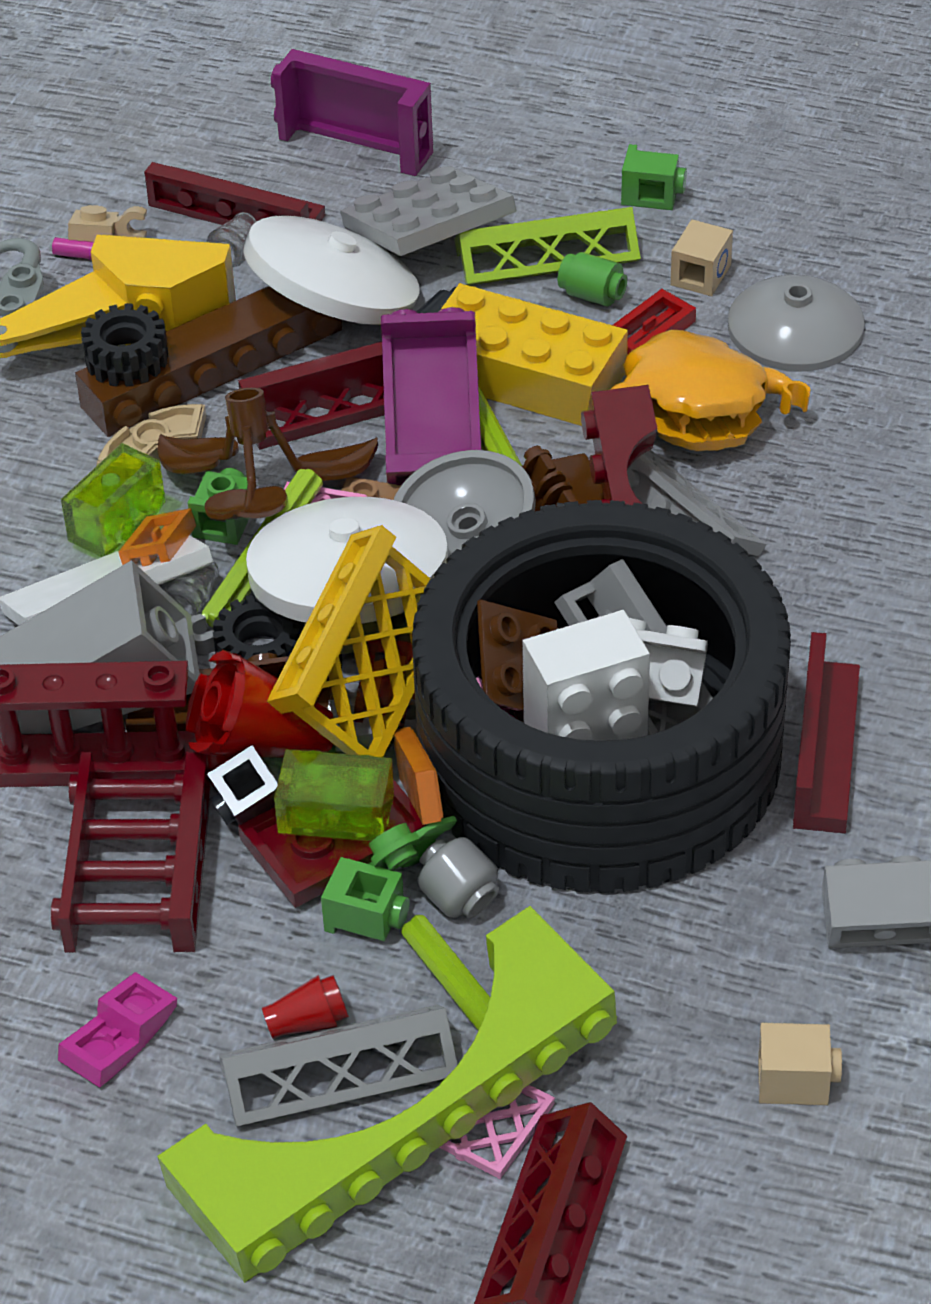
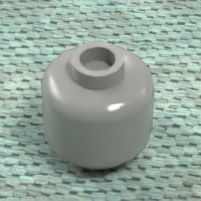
[418,837,499,918]

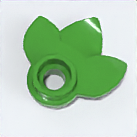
[369,816,457,870]

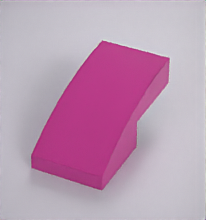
[58,972,177,1088]

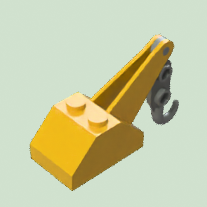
[0,234,236,358]

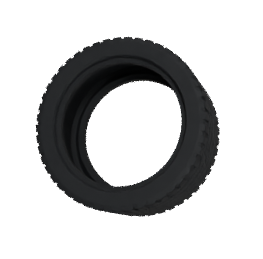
[412,500,791,893]

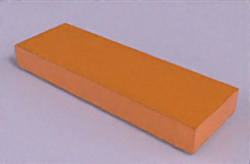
[393,727,443,825]

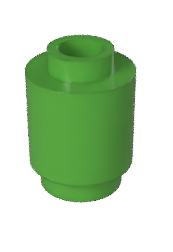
[557,252,628,307]

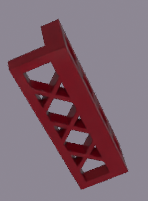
[144,162,325,232]
[238,342,385,450]
[793,632,860,834]
[474,1102,627,1304]

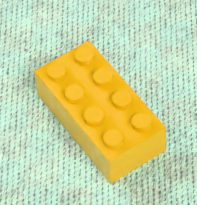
[441,283,628,426]

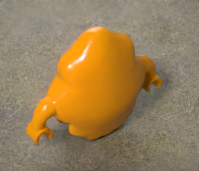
[610,330,811,451]

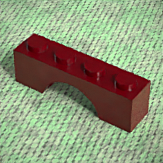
[581,384,658,505]

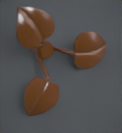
[158,387,379,520]

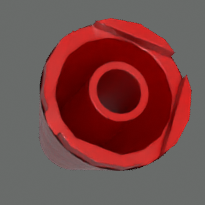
[186,650,337,759]

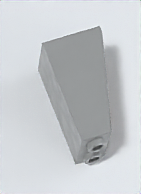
[0,560,200,734]

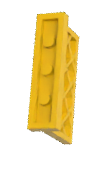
[267,525,430,771]

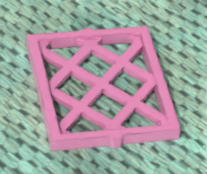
[439,1085,555,1179]

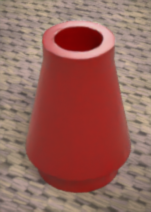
[262,974,349,1039]

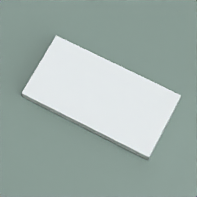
[0,535,213,625]

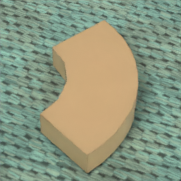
[96,404,207,478]

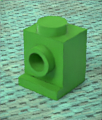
[621,144,687,210]
[187,468,249,545]
[321,857,410,941]

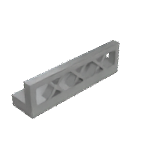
[627,450,767,557]
[554,559,713,735]
[219,1004,458,1127]

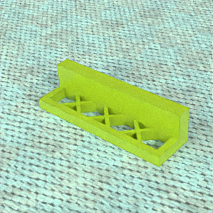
[454,207,641,285]

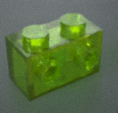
[61,443,166,557]
[274,749,394,841]

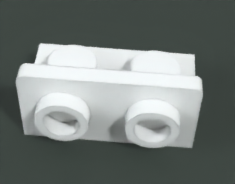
[629,618,708,707]

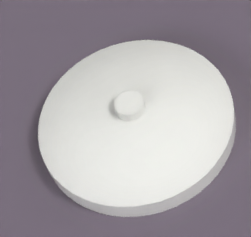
[243,216,420,325]
[246,497,448,623]

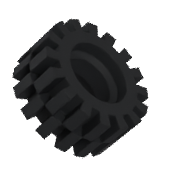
[81,303,169,387]
[213,595,303,660]

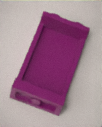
[271,49,433,176]
[381,307,481,486]

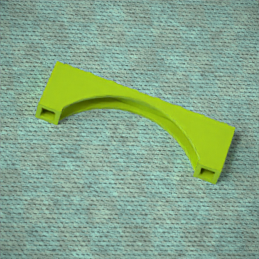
[157,906,617,1283]

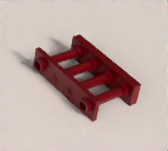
[0,660,196,788]
[51,752,212,953]

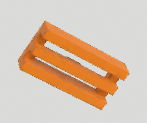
[118,508,196,566]

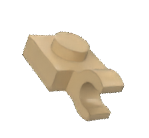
[68,205,147,242]

